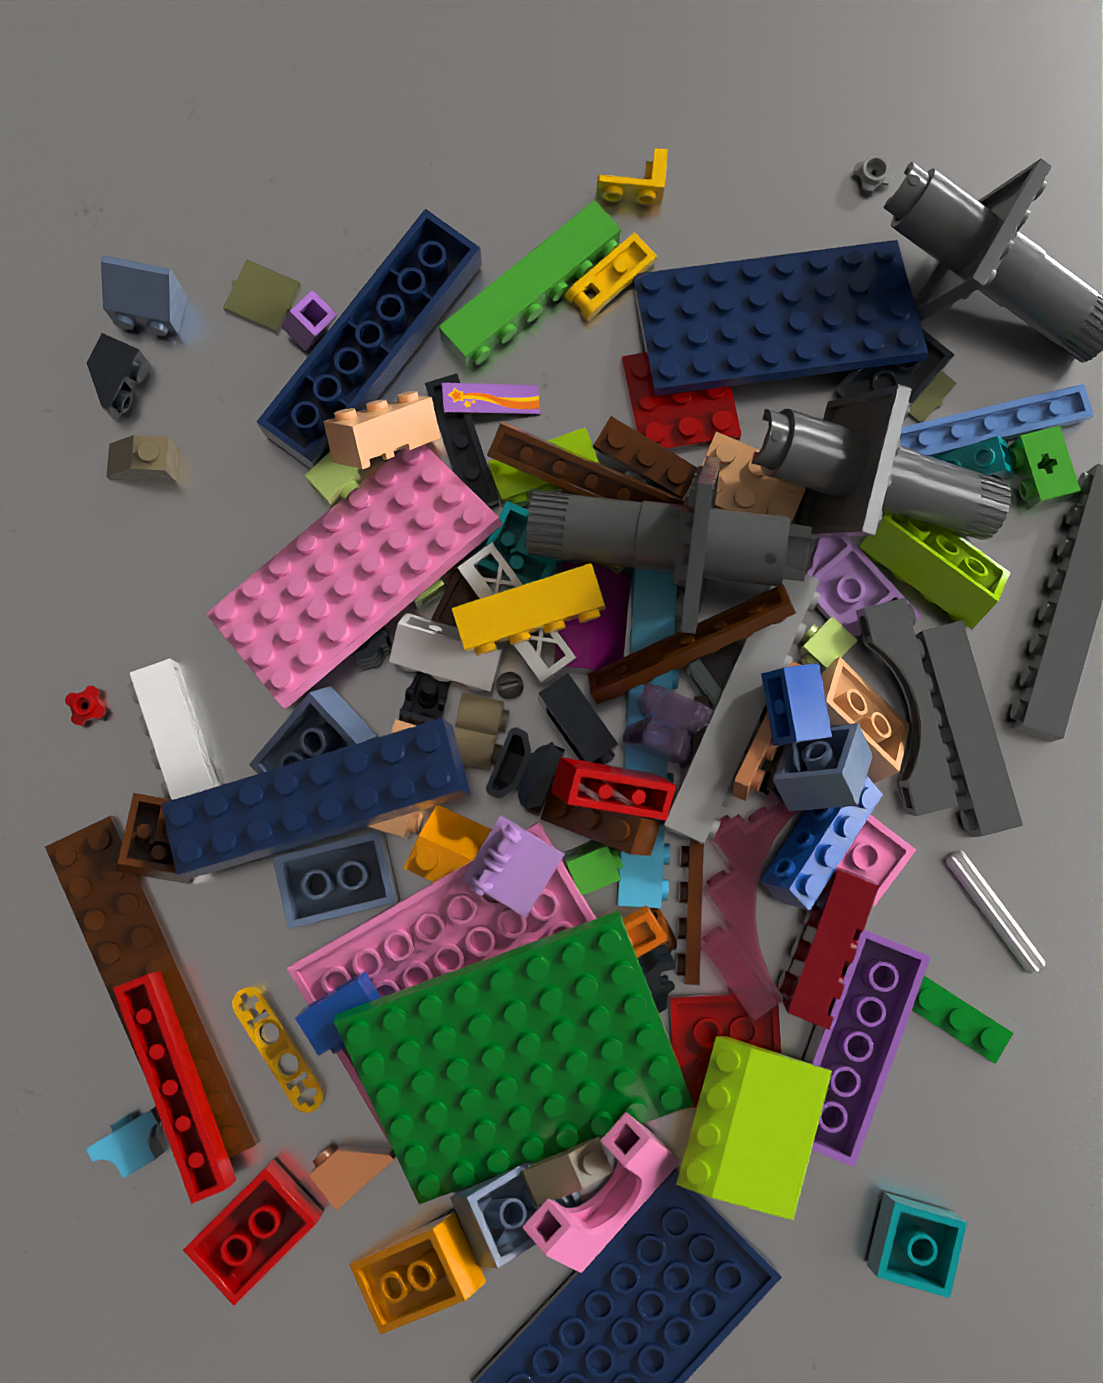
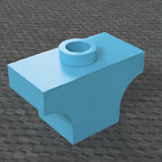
[85,1107,165,1178]

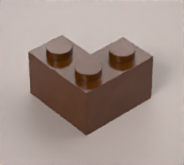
[116,793,192,884]

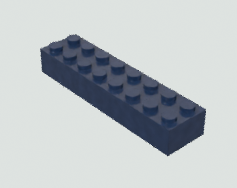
[256,209,482,469]
[161,718,471,878]

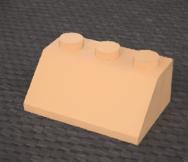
[821,657,910,784]

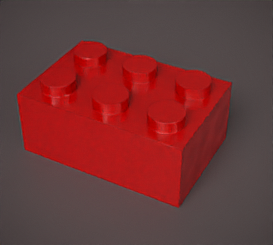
[183,1159,324,1306]

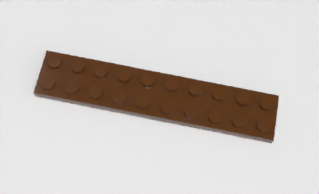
[45,816,259,1158]

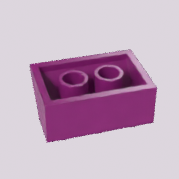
[554,562,631,675]

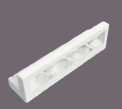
[458,542,576,684]

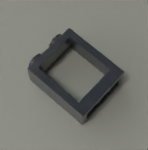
[538,673,618,765]

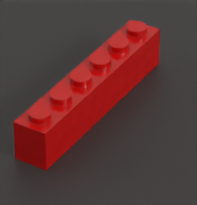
[113,971,237,1204]

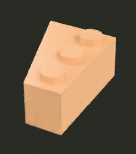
[323,391,440,469]

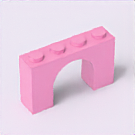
[522,1112,681,1273]

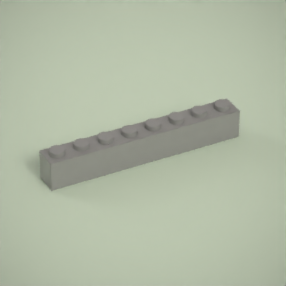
[661,574,821,844]

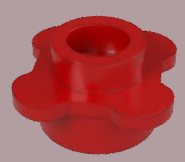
[65,686,106,726]

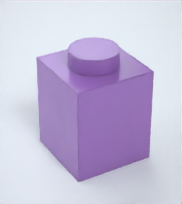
[281,290,338,351]

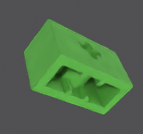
[1009,426,1081,509]
[563,840,623,896]

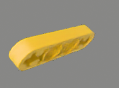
[232,986,326,1113]

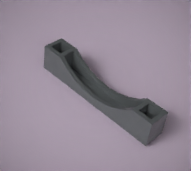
[856,598,959,816]

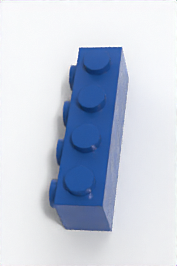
[760,776,883,910]

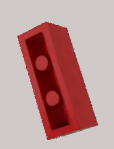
[551,757,676,820]

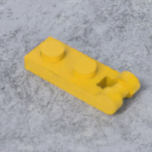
[565,232,657,321]

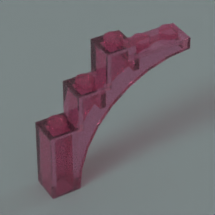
[701,798,800,1022]

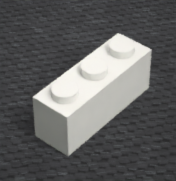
[389,613,506,692]

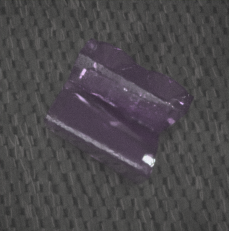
[622,683,713,768]

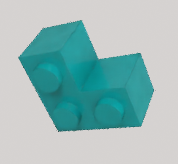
[477,501,556,588]

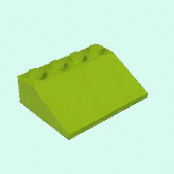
[676,1036,832,1220]

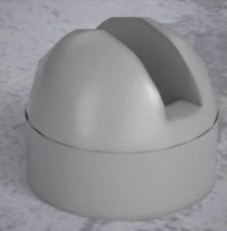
[496,672,524,701]

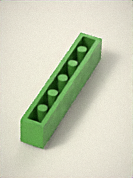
[439,200,621,368]

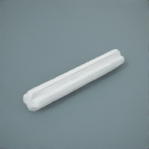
[946,850,1045,974]

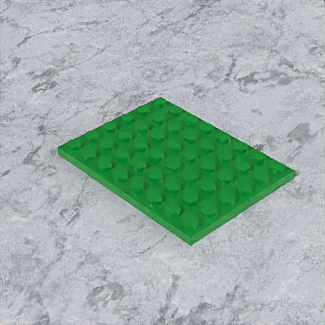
[334,911,694,1204]

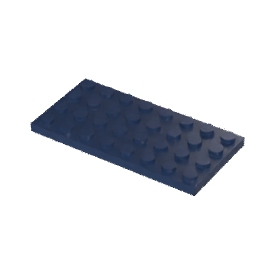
[632,240,928,396]
[472,1168,782,1383]

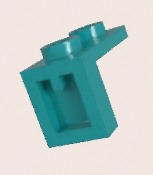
[933,436,1016,479]

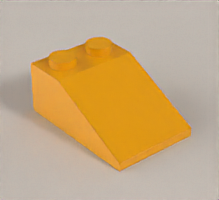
[349,1212,486,1335]

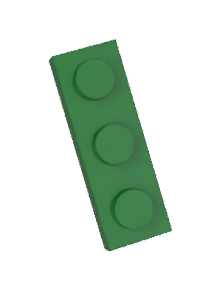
[911,976,1014,1064]

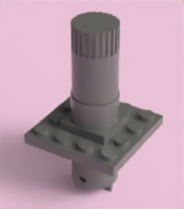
[883,158,1103,363]
[751,385,1011,540]
[526,456,812,634]

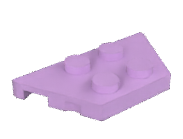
[805,537,922,637]

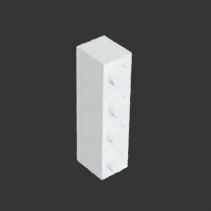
[129,658,220,801]

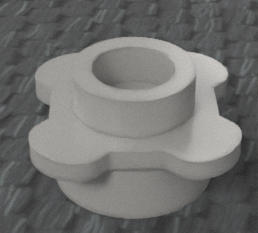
[854,155,893,192]

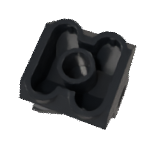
[486,727,565,816]

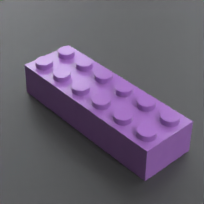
[803,930,931,1167]

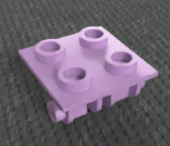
[462,815,565,918]

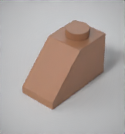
[308,1144,396,1211]

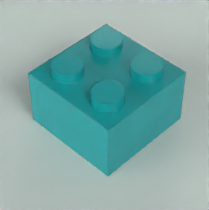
[867,1192,967,1298]

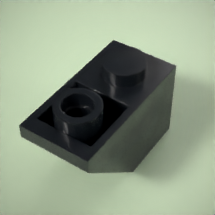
[87,333,148,421]

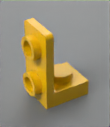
[596,148,668,205]

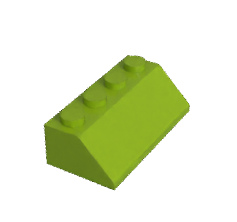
[859,512,1010,630]

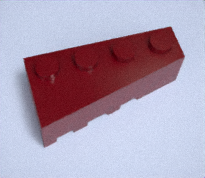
[777,866,879,1030]

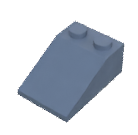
[249,686,377,774]
[450,1162,583,1269]

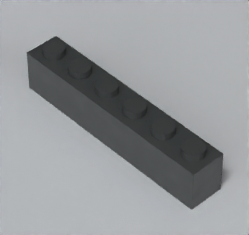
[915,620,1023,837]

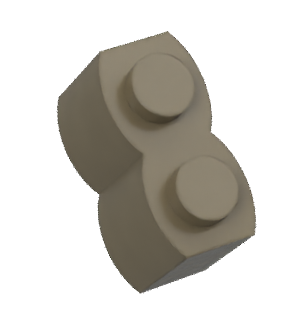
[454,693,510,772]

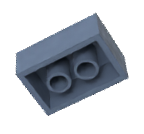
[272,831,400,929]

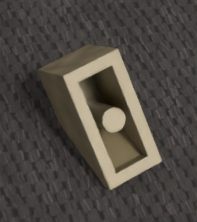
[106,435,179,482]
[520,1137,613,1206]

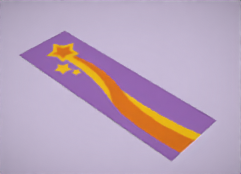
[442,383,540,414]

